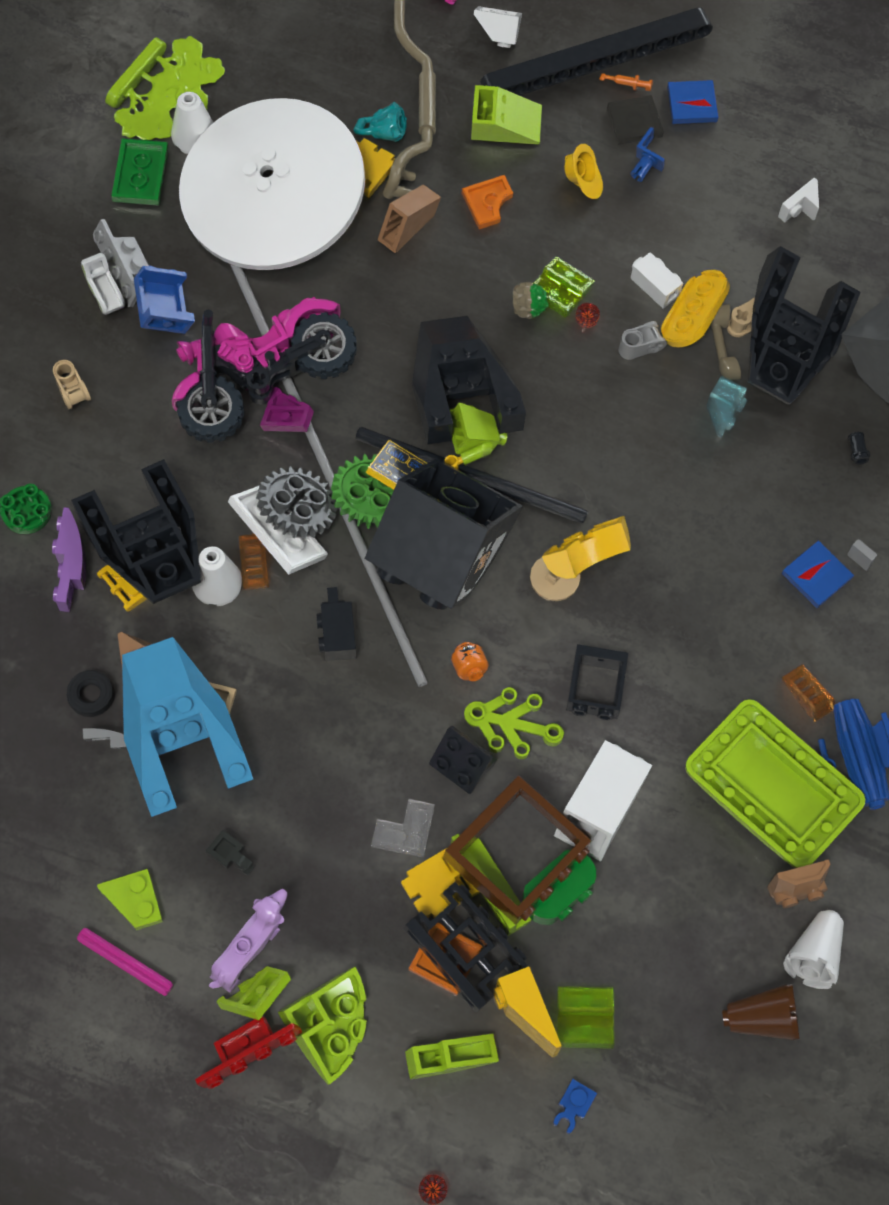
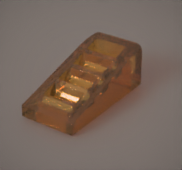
[239,534,269,590]
[782,664,835,722]

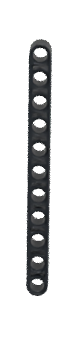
[480,7,713,96]

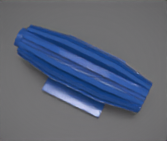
[833,699,889,810]

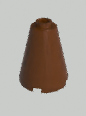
[722,984,800,1041]

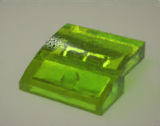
[533,256,595,318]
[557,987,614,1049]

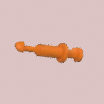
[599,73,653,91]

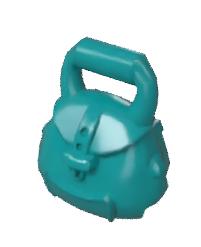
[353,102,407,142]

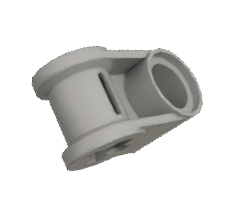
[618,321,667,360]

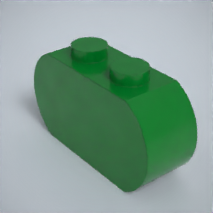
[522,850,596,925]

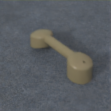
[710,304,741,381]

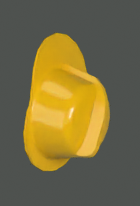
[564,144,603,199]

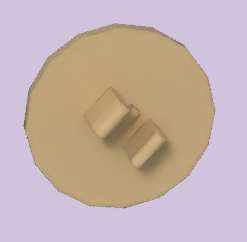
[530,557,580,601]

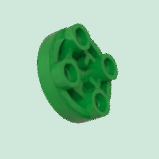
[0,484,52,534]

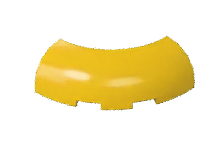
[542,516,631,579]

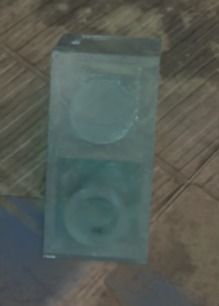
[707,376,747,438]

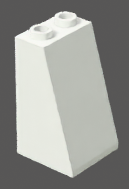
[554,740,652,862]

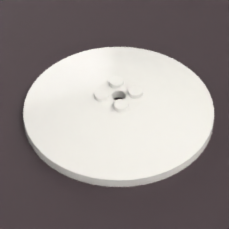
[179,98,365,270]

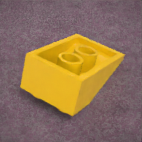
[493,967,562,1058]

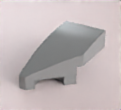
[83,728,126,749]

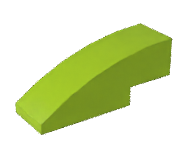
[405,1034,499,1080]

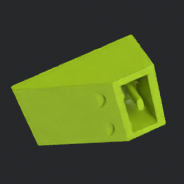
[471,85,542,145]

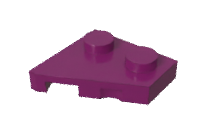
[260,387,314,432]

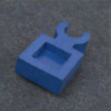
[553,1079,597,1134]

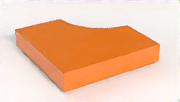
[461,175,513,230]

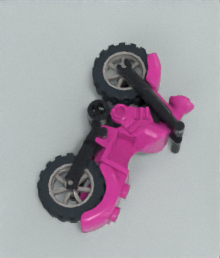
[171,297,357,443]

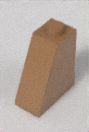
[378,184,441,253]

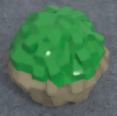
[513,282,549,320]

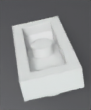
[778,178,819,222]

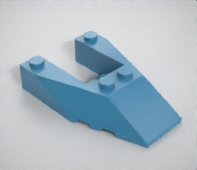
[122,637,253,817]

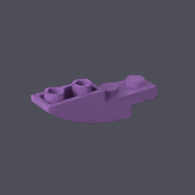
[52,507,86,612]

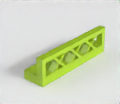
[451,834,531,936]

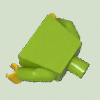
[444,403,507,470]

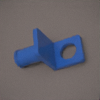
[630,127,665,182]

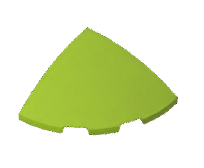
[278,967,367,1085]

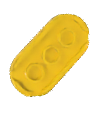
[661,270,730,348]

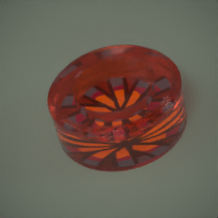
[575,303,600,328]
[419,1175,447,1205]

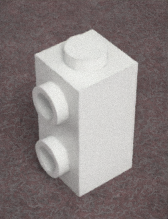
[631,252,683,309]

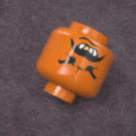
[451,642,489,682]

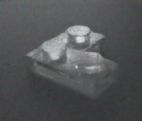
[371,799,435,858]

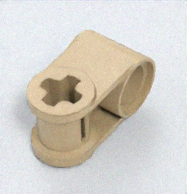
[727,297,755,338]
[53,360,91,410]

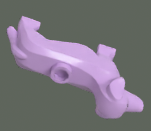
[209,889,287,993]

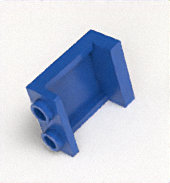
[134,266,195,334]

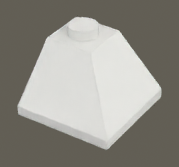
[474,6,522,48]

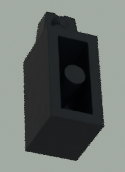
[316,587,356,661]

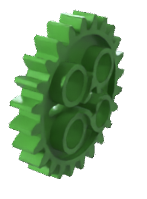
[331,454,394,529]

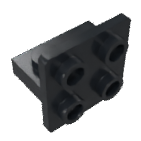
[429,726,497,794]

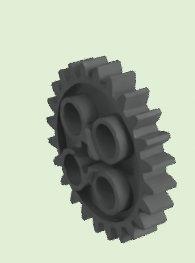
[256,467,338,539]

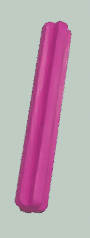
[77,928,173,996]

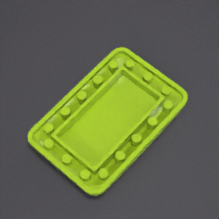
[685,699,865,868]

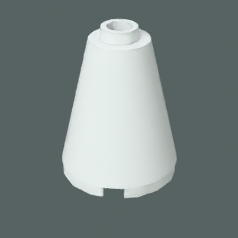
[171,92,214,154]
[192,546,242,606]
[783,910,844,989]

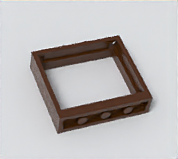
[443,775,592,925]

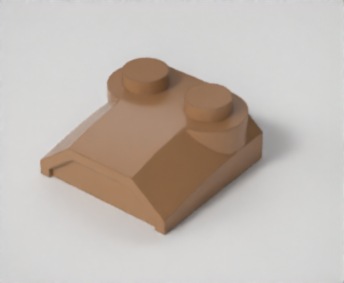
[767,859,831,908]

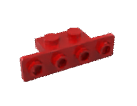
[195,1016,302,1089]

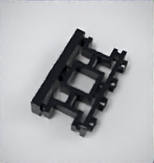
[403,882,528,1013]

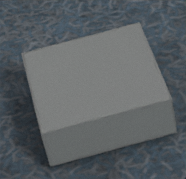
[847,539,877,571]

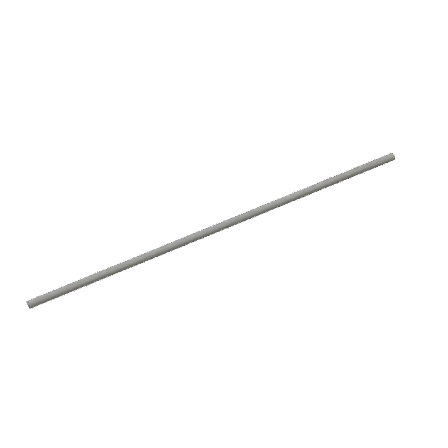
[230,264,428,687]

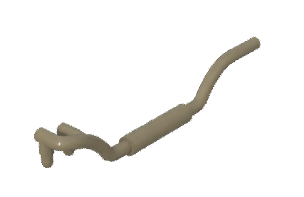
[383,0,436,199]

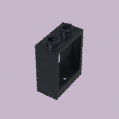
[566,644,628,721]

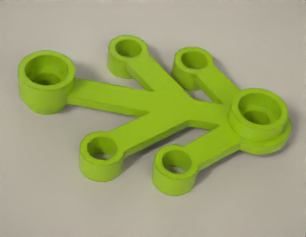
[464,687,564,759]

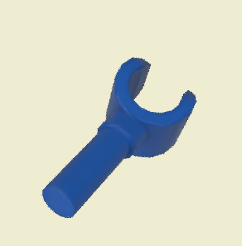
[818,739,836,769]

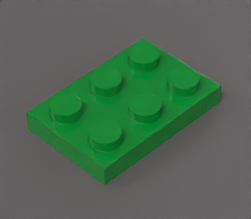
[111,138,169,206]

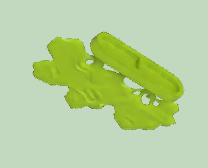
[105,36,225,140]

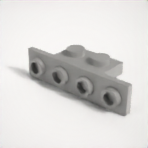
[93,219,149,307]

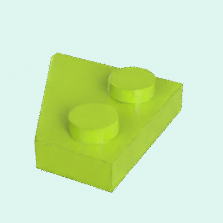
[97,869,163,930]
[216,966,291,1020]

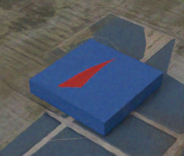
[667,80,718,124]
[781,540,854,608]

